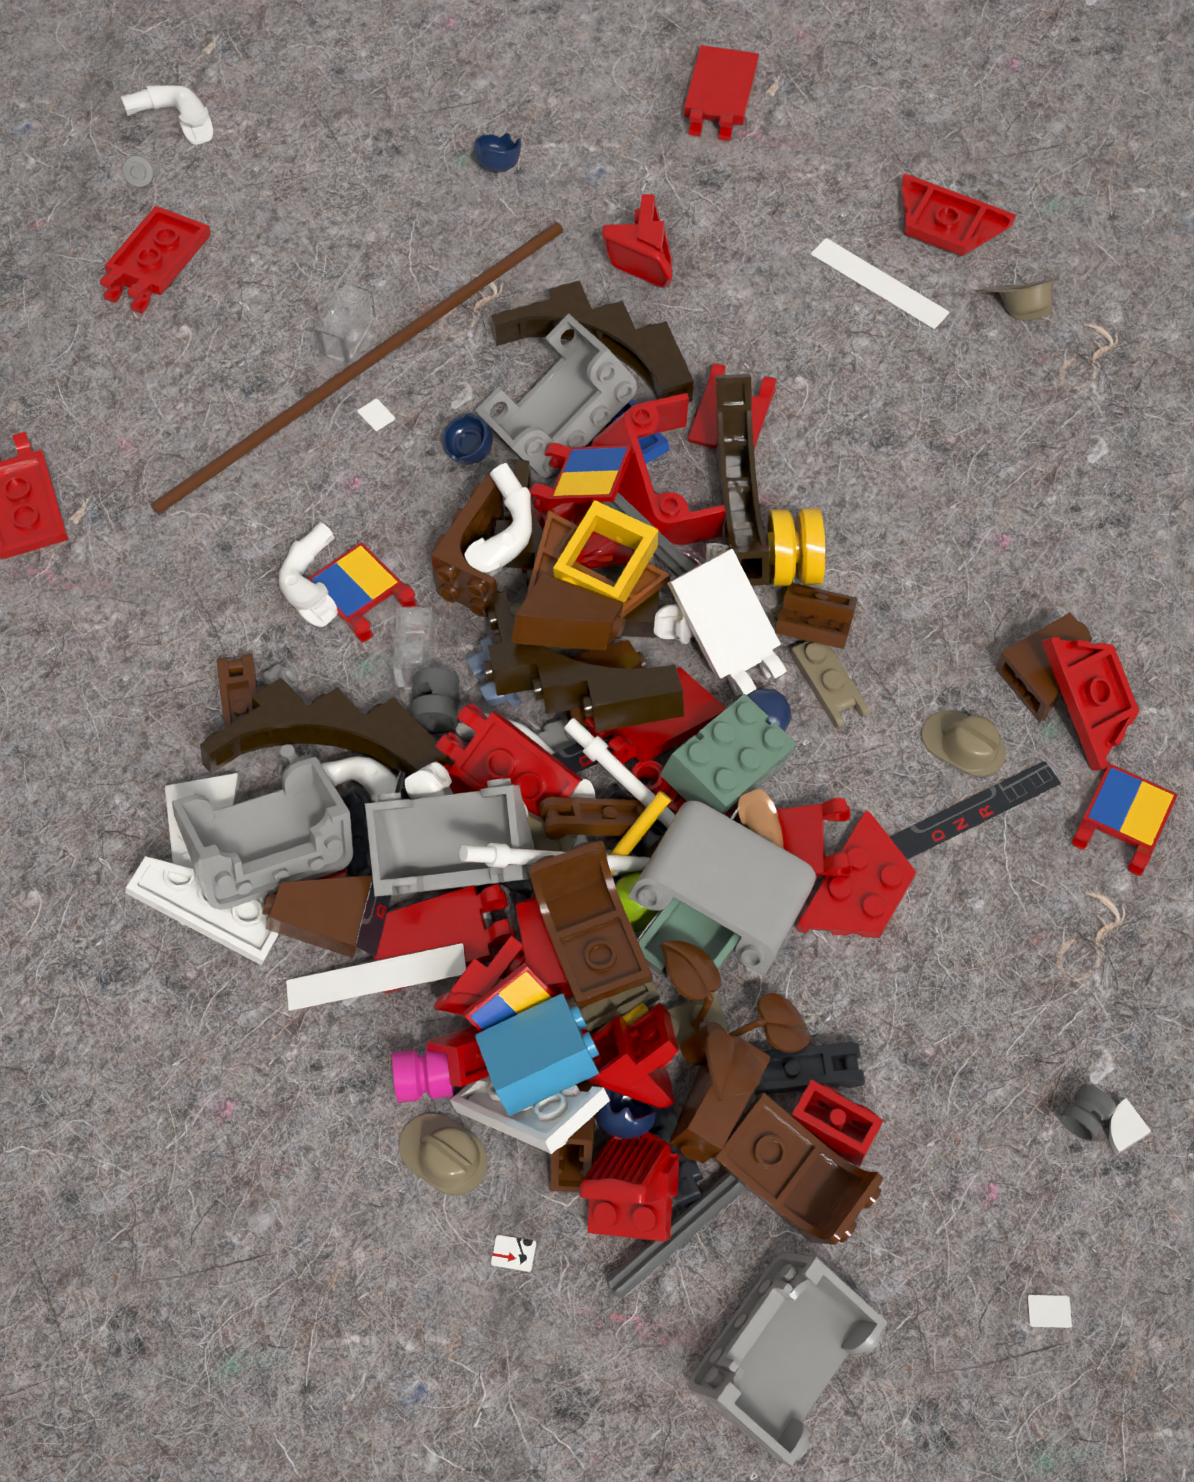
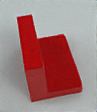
[426,1025,489,1087]

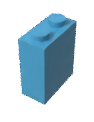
[475,993,599,1116]

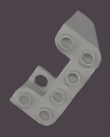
[475,314,637,478]

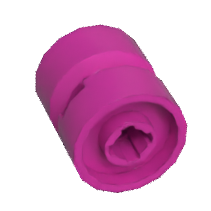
[392,1048,454,1104]

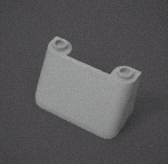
[172,757,353,910]
[365,778,535,896]
[628,801,816,977]
[689,1252,888,1466]

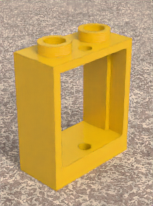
[553,500,658,603]

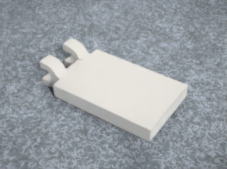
[667,549,787,696]

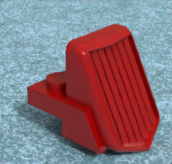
[602,194,673,288]
[433,936,525,1016]
[586,1002,679,1108]
[579,1132,679,1241]

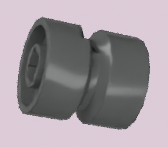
[411,668,459,734]

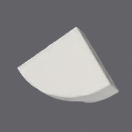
[1109,1098,1151,1156]

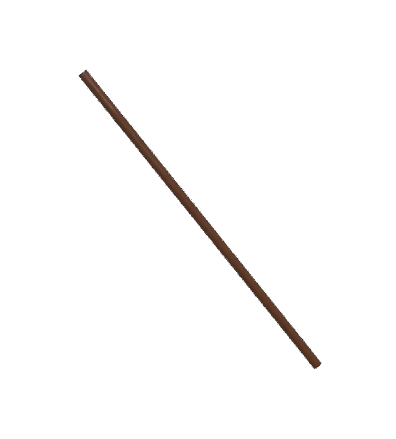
[150,222,563,515]

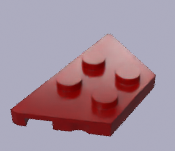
[901,173,1016,256]
[538,502,635,568]
[1041,637,1139,771]
[796,810,917,938]

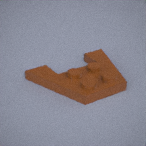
[525,511,670,618]

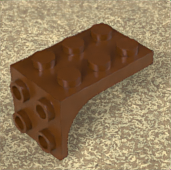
[431,472,504,617]
[528,841,653,1008]
[712,1093,884,1244]

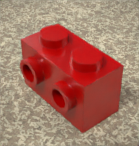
[792,1080,884,1168]

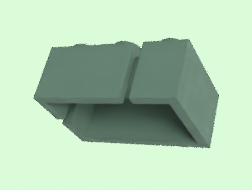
[660,694,798,816]
[638,897,741,985]

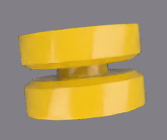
[766,507,825,587]

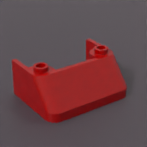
[592,393,725,547]

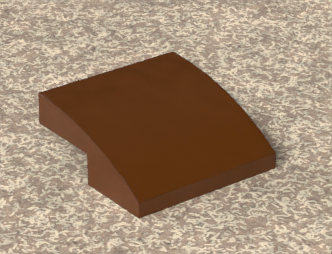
[775,583,858,649]

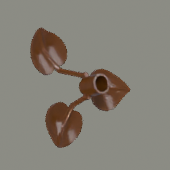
[659,941,811,1102]

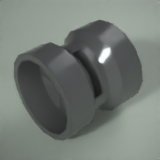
[1060,1084,1116,1142]

